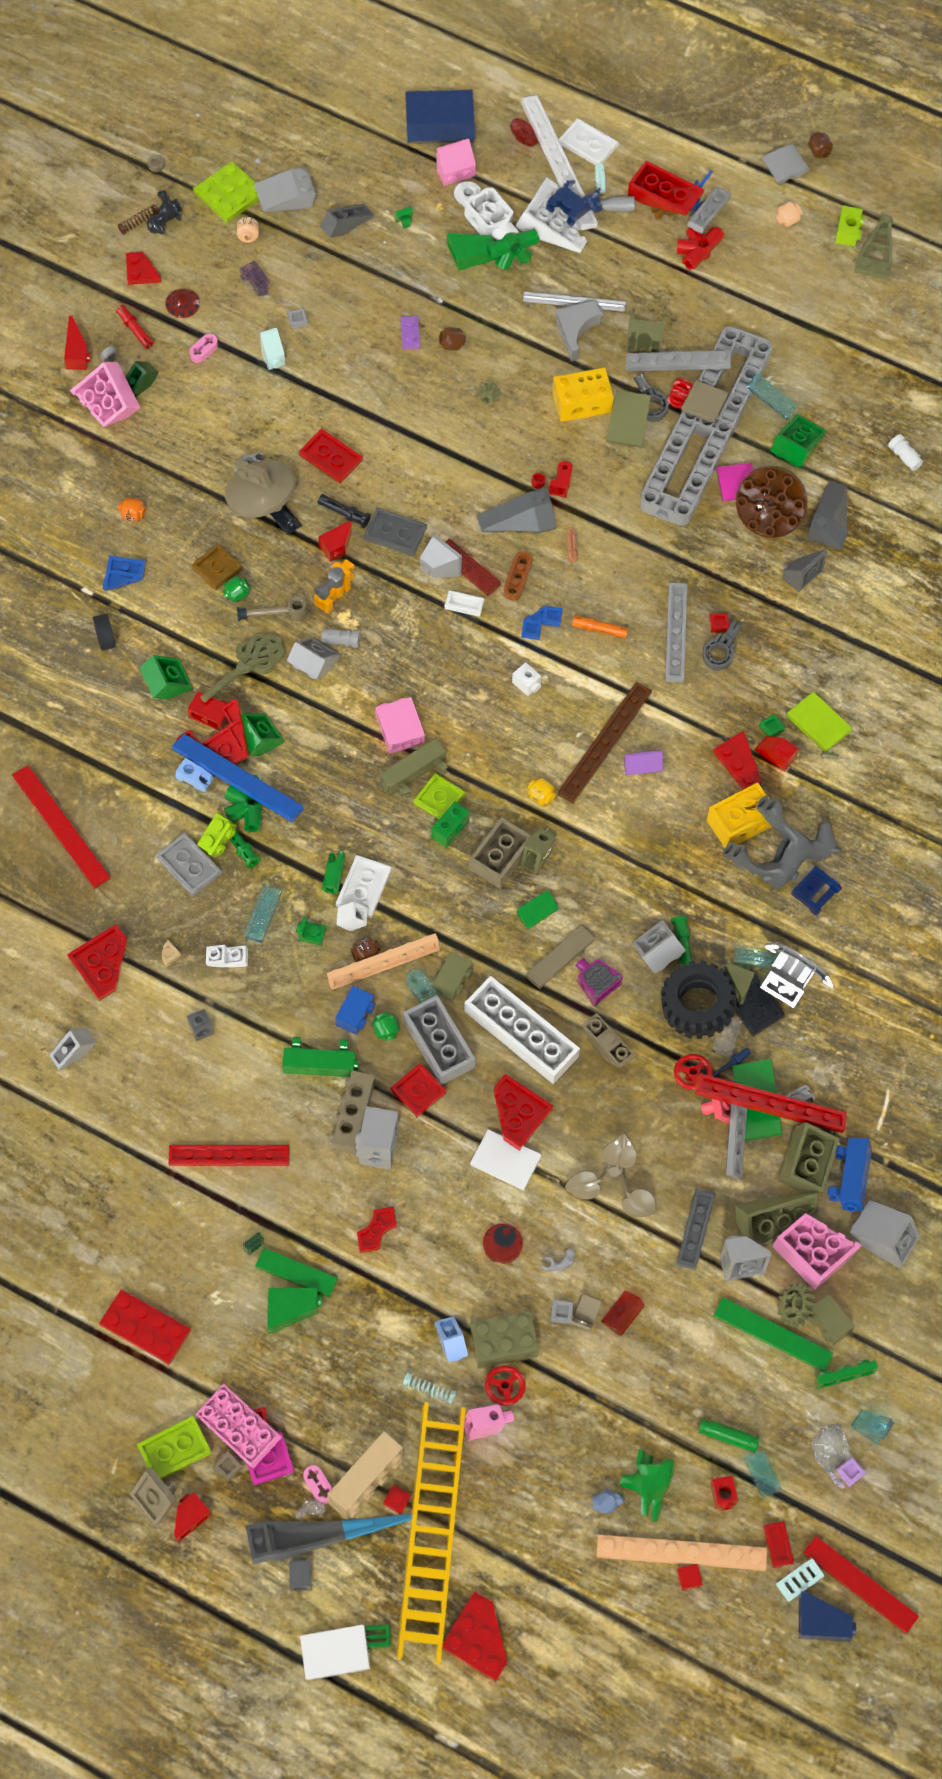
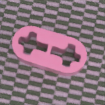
[190,334,218,363]
[303,1465,332,1504]

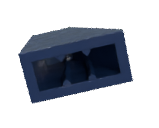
[798,1592,856,1642]

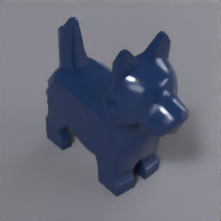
[546,180,603,227]

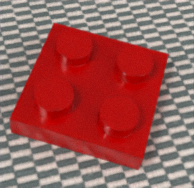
[391,1063,447,1118]

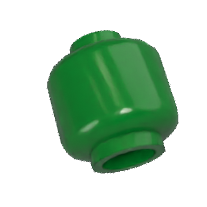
[222,575,251,603]
[372,1011,400,1042]

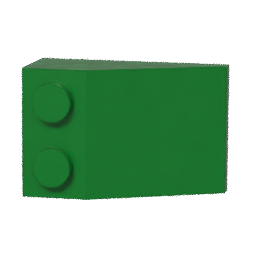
[770,414,828,468]

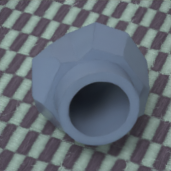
[593,1488,624,1514]

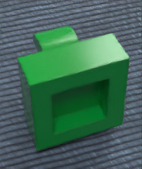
[393,207,414,229]

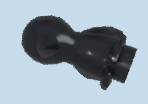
[147,191,182,235]

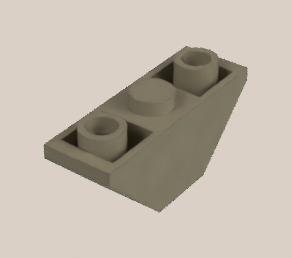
[582,1013,636,1068]

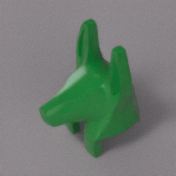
[620,1450,675,1522]

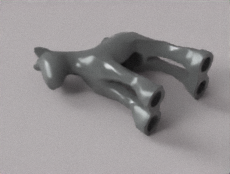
[723,796,842,889]

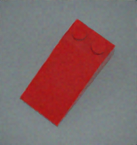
[628,160,704,216]

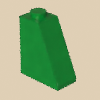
[447,233,497,271]
[267,1288,322,1334]

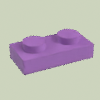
[401,316,420,350]

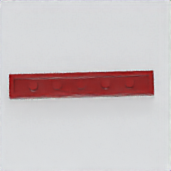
[168,1145,289,1166]
[803,1536,920,1634]

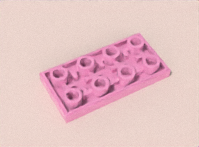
[195,1384,282,1469]

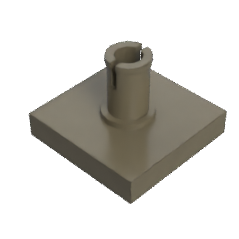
[130,1467,177,1526]

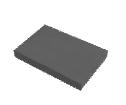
[364,508,427,556]

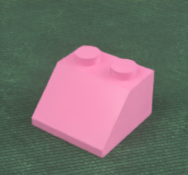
[437,139,476,186]

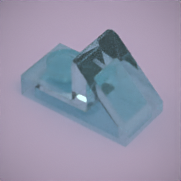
[851,1409,894,1444]

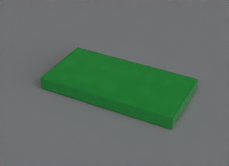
[733,1059,783,1141]

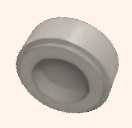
[100,345,118,362]

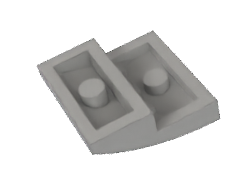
[762,144,810,185]

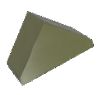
[724,963,754,1005]

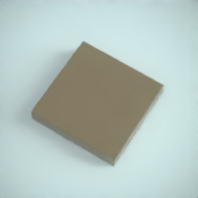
[682,380,729,423]

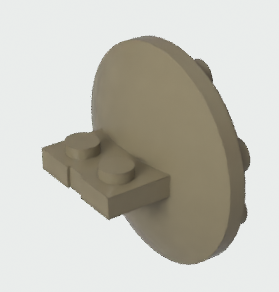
[225,459,295,519]

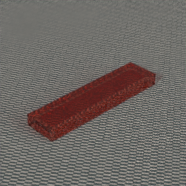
[445,538,501,596]

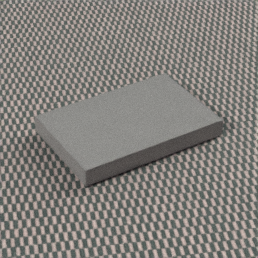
[156,833,222,897]

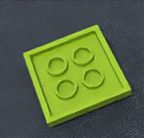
[193,161,259,223]

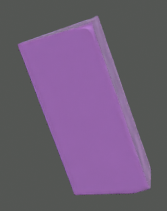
[624,750,663,775]

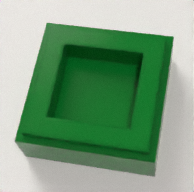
[759,714,785,737]

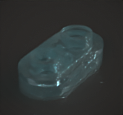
[406,969,436,1003]

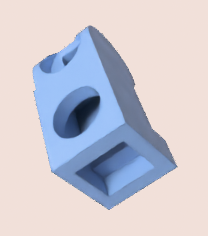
[175,758,214,792]

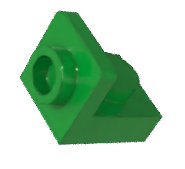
[296,916,326,946]

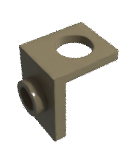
[571,1294,602,1331]

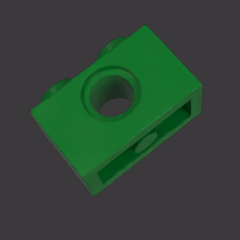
[431,801,470,848]

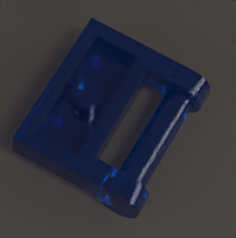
[791,866,842,915]

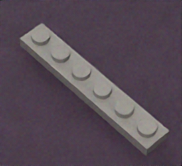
[625,350,732,371]
[665,583,687,683]

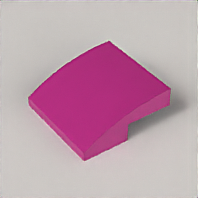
[716,463,753,501]

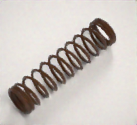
[118,204,159,235]

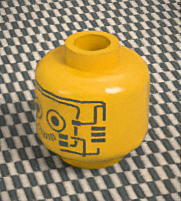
[527,778,556,806]

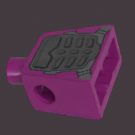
[576,958,623,1007]

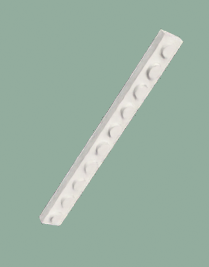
[521,95,598,230]

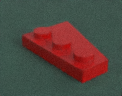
[713,731,762,790]

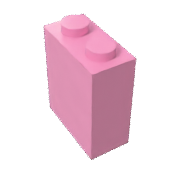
[376,697,425,754]

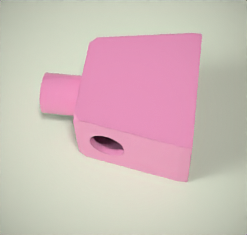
[464,1404,514,1441]

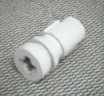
[888,434,923,471]

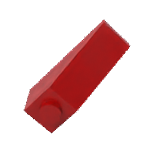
[64,315,91,370]

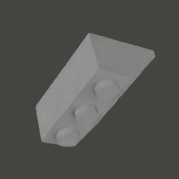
[720,1235,771,1281]

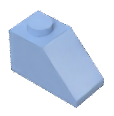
[434,1316,468,1362]

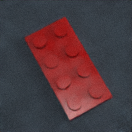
[99,1289,191,1365]

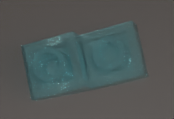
[744,1450,782,1498]

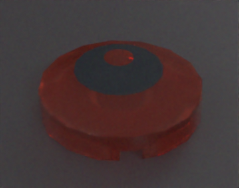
[483,1224,523,1264]

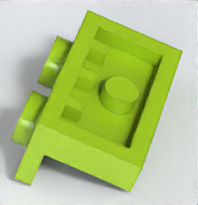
[197,813,237,857]

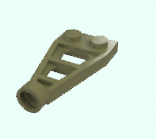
[854,215,893,280]

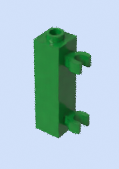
[282,1037,359,1077]

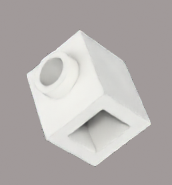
[512,662,541,696]
[337,902,368,931]

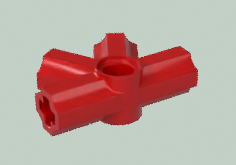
[677,226,724,271]

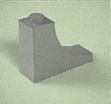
[555,300,603,361]

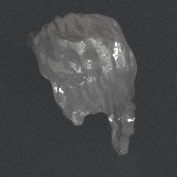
[811,1423,851,1489]

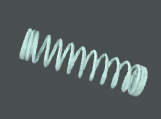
[403,1372,456,1405]

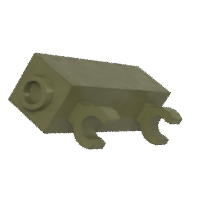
[379,739,448,799]

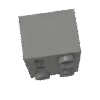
[355,1106,398,1170]

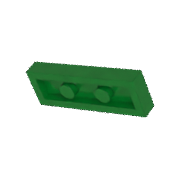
[815,1359,878,1390]

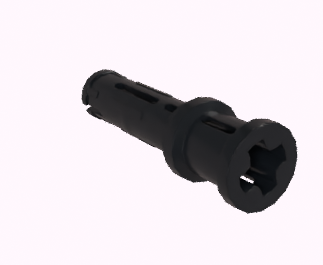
[318,494,371,529]

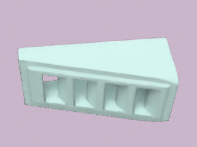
[776,1558,824,1602]

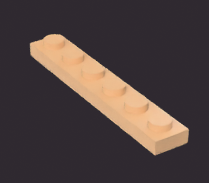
[327,933,440,990]

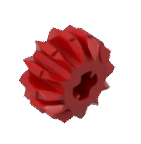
[667,378,693,409]

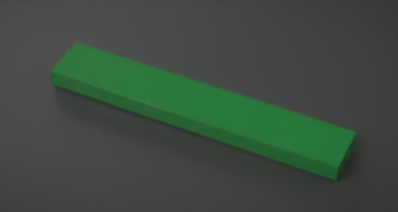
[713,1297,834,1372]

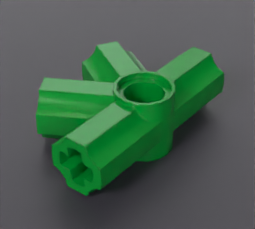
[486,228,540,270]
[224,775,262,832]

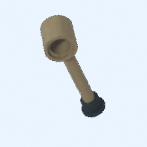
[237,596,308,622]

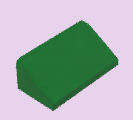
[517,890,559,929]

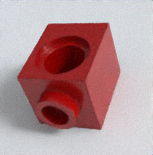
[710,1475,738,1510]

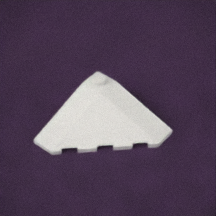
[515,178,587,253]

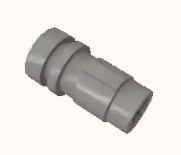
[321,628,361,648]

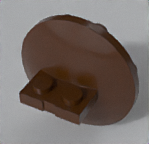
[736,466,808,538]

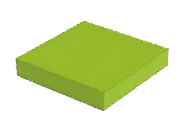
[413,773,466,819]

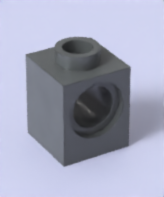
[187,1009,214,1041]
[289,1558,312,1592]

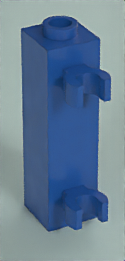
[827,1138,872,1212]

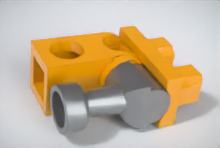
[314,559,354,614]

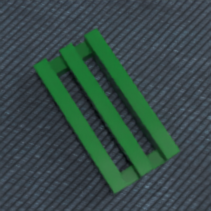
[365,1624,391,1649]

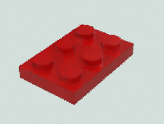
[299,428,363,484]

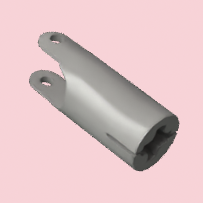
[600,196,635,212]

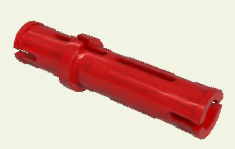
[116,305,154,349]

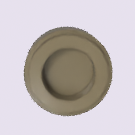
[148,155,165,172]

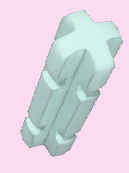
[595,164,606,194]

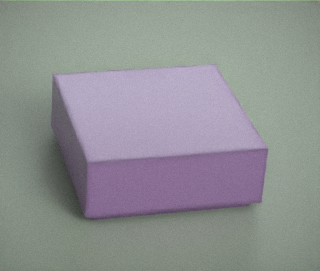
[836,1457,866,1487]

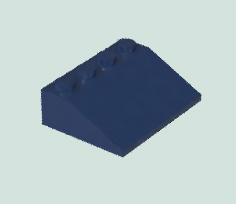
[405,90,475,144]

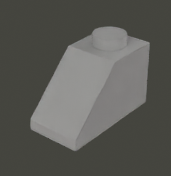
[49,1028,96,1070]

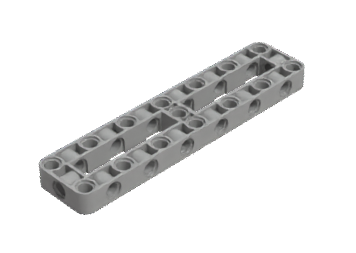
[640,327,772,526]

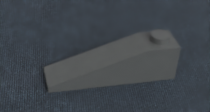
[807,481,847,550]

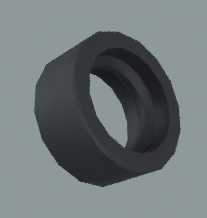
[93,613,116,651]

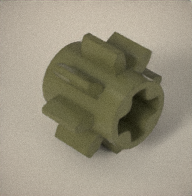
[478,382,500,404]

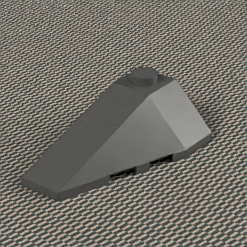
[477,488,556,533]

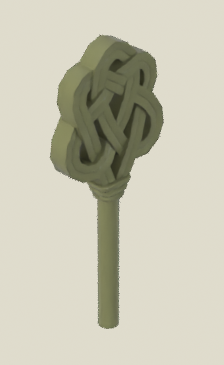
[201,633,284,702]

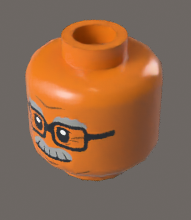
[118,497,146,522]

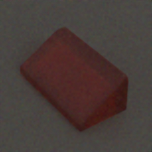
[601,1290,645,1336]

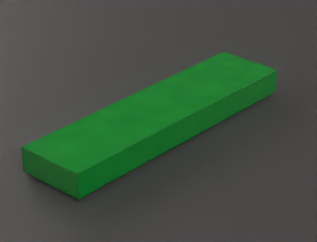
[255,1248,338,1298]

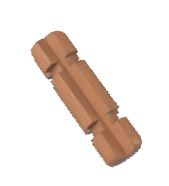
[566,528,578,562]

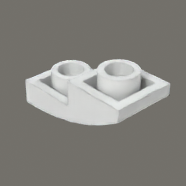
[206,945,248,967]

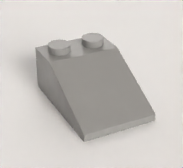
[254,168,316,212]

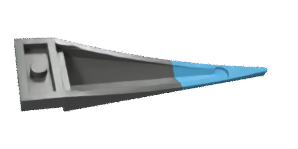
[245,1514,411,1564]

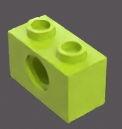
[835,206,865,247]

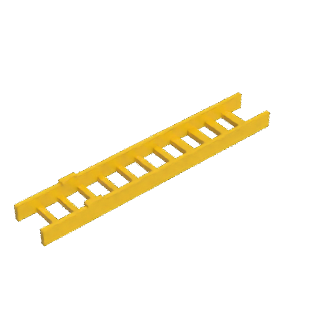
[396,1402,466,1664]

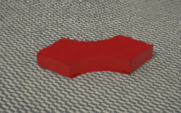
[357,1207,397,1253]

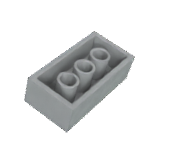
[403,995,476,1085]

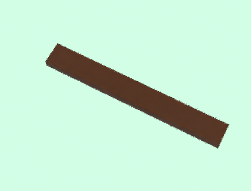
[558,681,652,804]

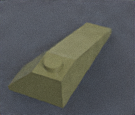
[735,1191,818,1247]

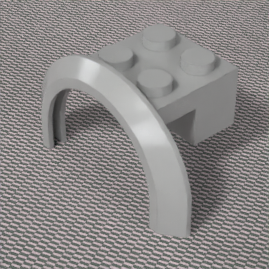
[760,942,833,1008]

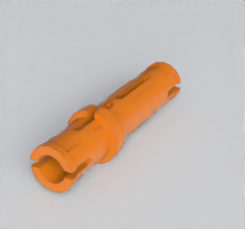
[572,615,628,639]

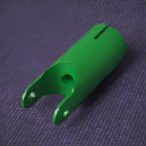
[321,850,345,894]

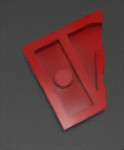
[126,252,161,285]

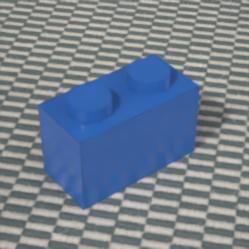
[335,986,376,1035]

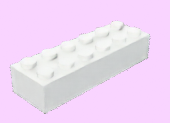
[464,976,580,1084]

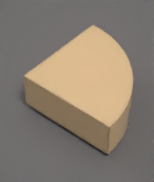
[162,940,181,967]

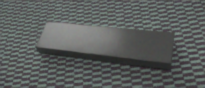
[676,1189,716,1270]

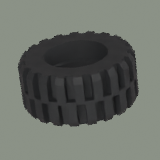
[661,961,736,1039]

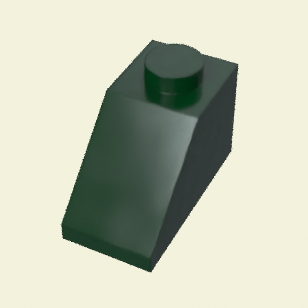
[125,361,159,398]

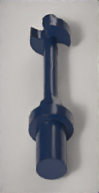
[705,1048,751,1077]

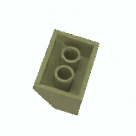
[778,1122,839,1193]

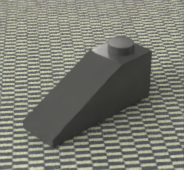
[320,204,374,238]

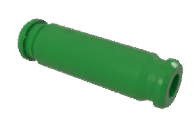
[698,1418,760,1453]

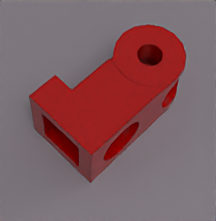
[549,461,573,498]

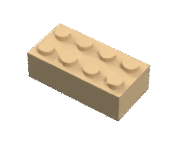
[327,1432,403,1520]

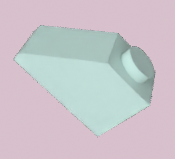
[260,328,285,370]

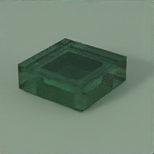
[243,1232,264,1255]

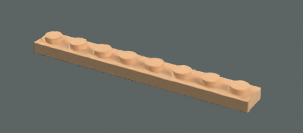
[596,1535,767,1571]

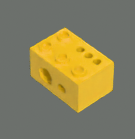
[552,368,614,422]
[707,782,773,847]

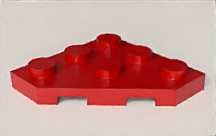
[67,924,127,1001]
[493,1074,554,1151]
[442,1591,507,1682]

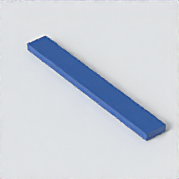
[172,734,304,822]

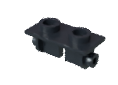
[270,505,302,535]

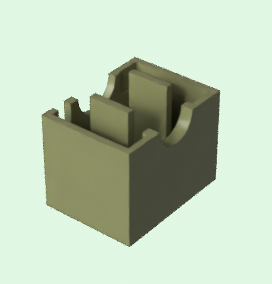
[625,315,665,353]

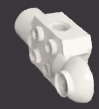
[454,182,520,241]

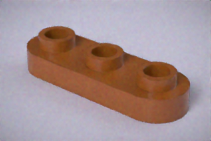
[504,551,533,601]

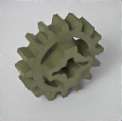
[777,1282,816,1328]

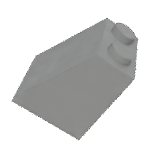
[850,1200,920,1269]

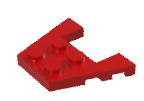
[176,699,250,765]

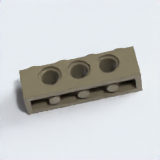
[329,1070,375,1155]

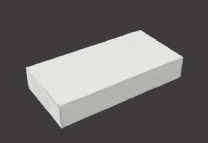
[445,590,484,617]

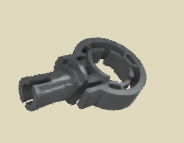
[634,374,669,422]
[703,621,742,670]

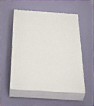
[559,118,619,165]
[336,855,392,918]
[470,1130,542,1191]
[300,1625,370,1680]

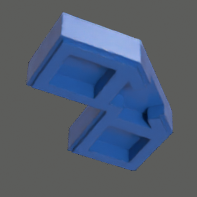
[521,606,563,640]

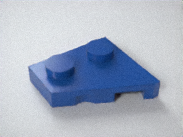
[103,556,146,591]

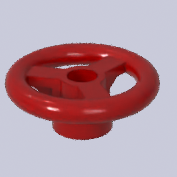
[673,1054,713,1090]
[484,1365,526,1406]

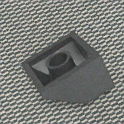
[783,549,828,592]

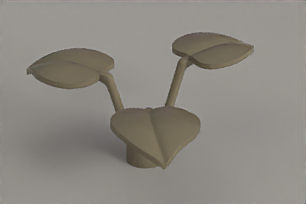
[565,1133,656,1217]

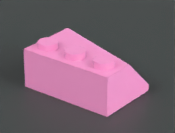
[70,362,140,427]
[772,1213,862,1290]

